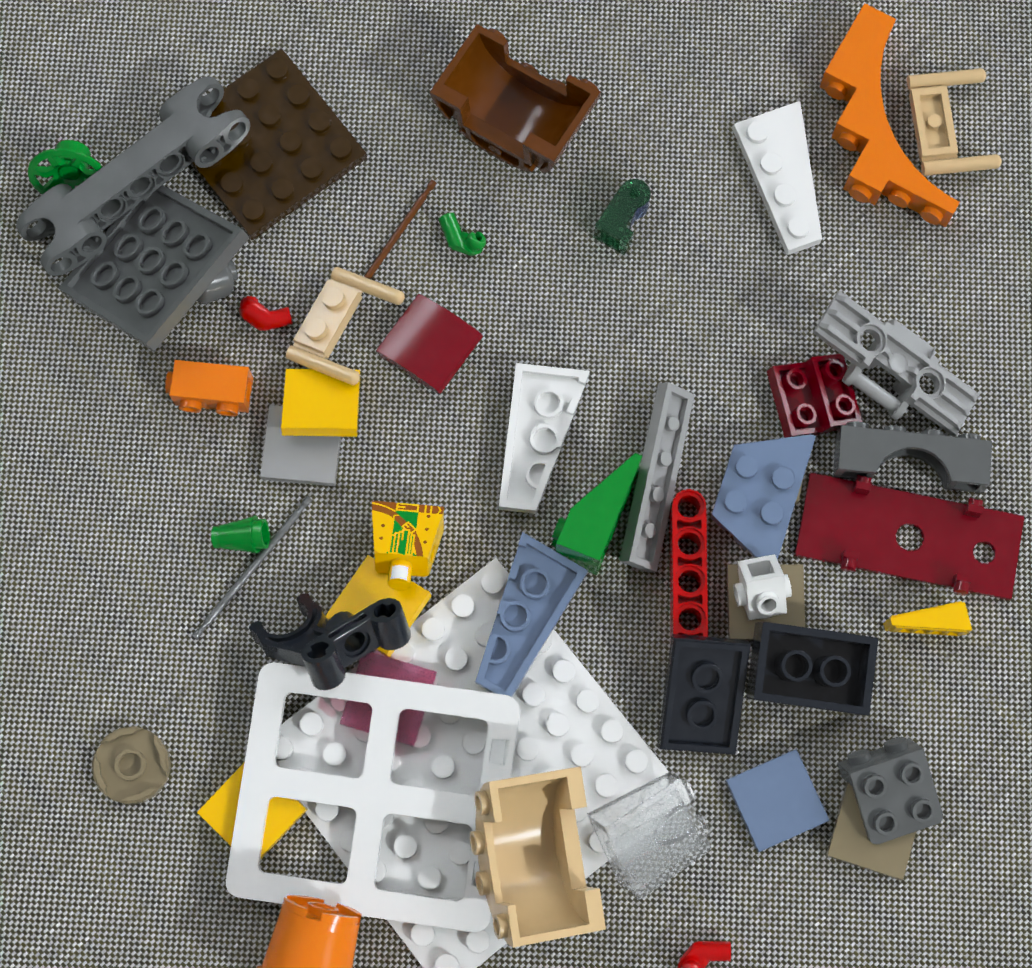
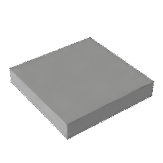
[260,405,341,487]

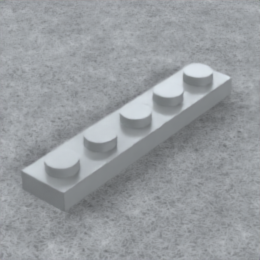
[619,382,695,572]

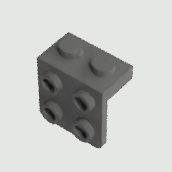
[837,737,943,845]

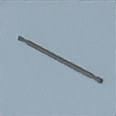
[191,496,313,640]

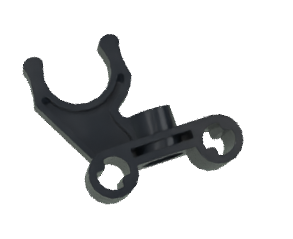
[249,593,411,690]

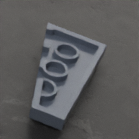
[475,532,588,697]

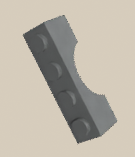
[833,422,992,493]

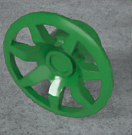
[28,140,103,195]

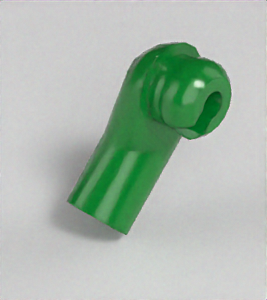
[438,213,486,256]

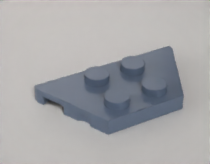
[710,434,816,560]

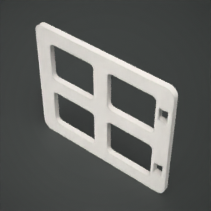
[226,662,520,933]

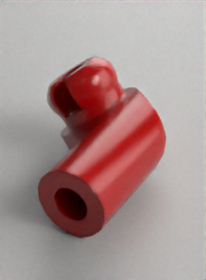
[239,296,293,331]
[677,941,731,968]

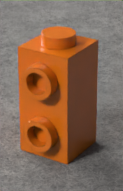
[165,360,253,416]

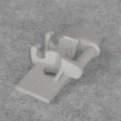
[813,291,980,436]

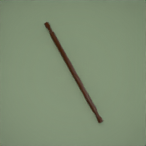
[364,179,437,279]

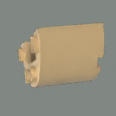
[470,766,606,948]

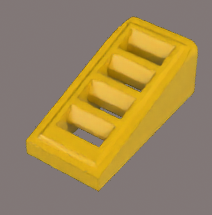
[883,601,972,636]

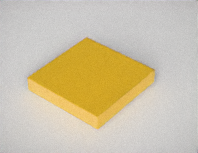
[281,369,360,437]
[325,555,431,658]
[197,762,308,860]

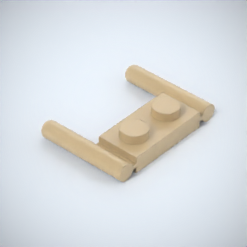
[907,68,1002,176]
[286,267,405,385]

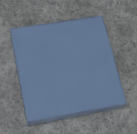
[725,749,830,853]

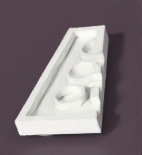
[733,101,822,256]

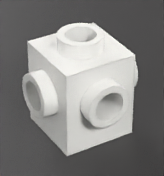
[733,554,792,620]

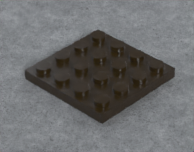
[191,48,367,241]

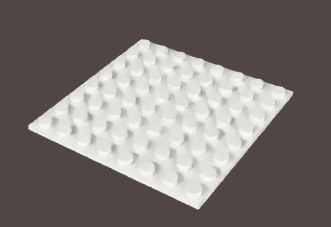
[276,558,688,968]

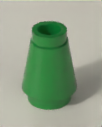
[211,516,270,553]

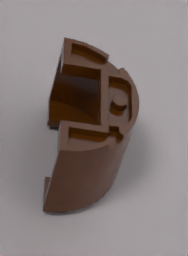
[430,24,601,173]

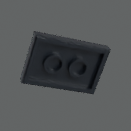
[657,634,751,755]

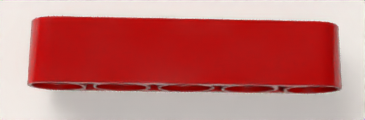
[669,489,708,643]

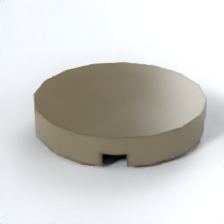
[92,726,171,805]

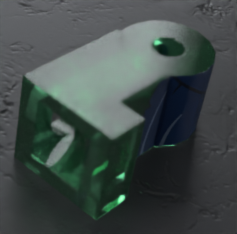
[593,179,651,255]

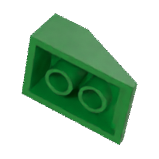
[551,453,642,575]

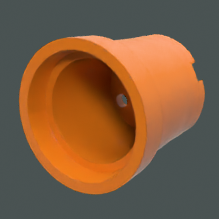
[256,895,362,968]

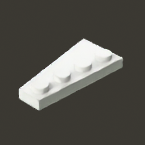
[499,363,590,514]

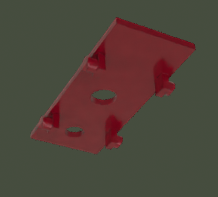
[794,472,1025,601]

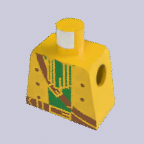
[372,500,444,591]

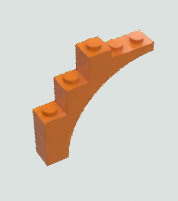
[820,3,960,227]

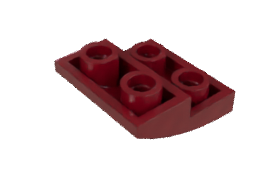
[376,294,483,394]
[766,354,863,438]

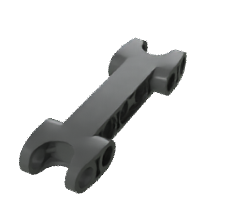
[16,77,250,276]

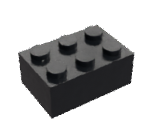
[746,622,879,716]

